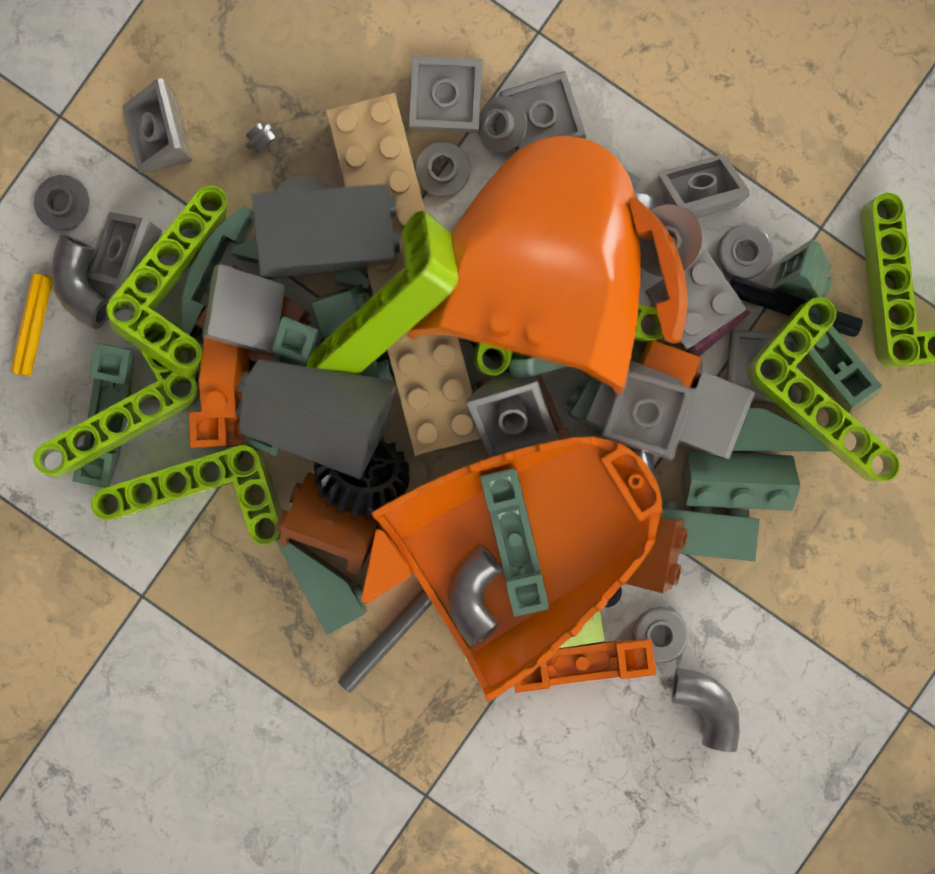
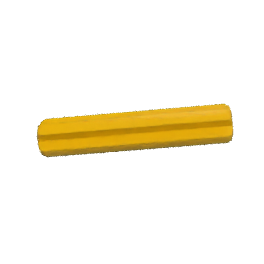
[10,273,52,376]

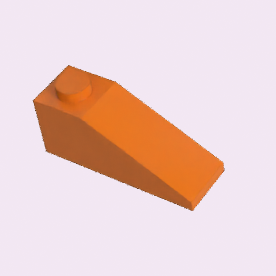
[199,337,249,418]

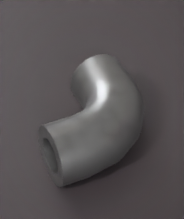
[50,235,111,329]
[448,545,503,647]
[672,668,740,752]

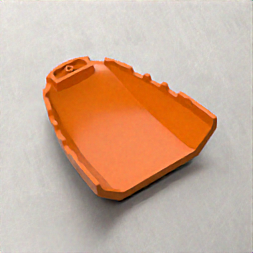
[407,136,641,395]
[371,437,662,702]

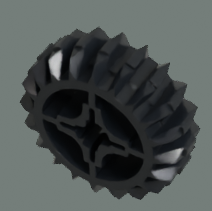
[313,435,410,520]

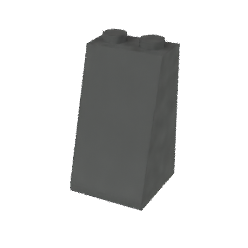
[252,184,400,279]
[236,360,396,479]

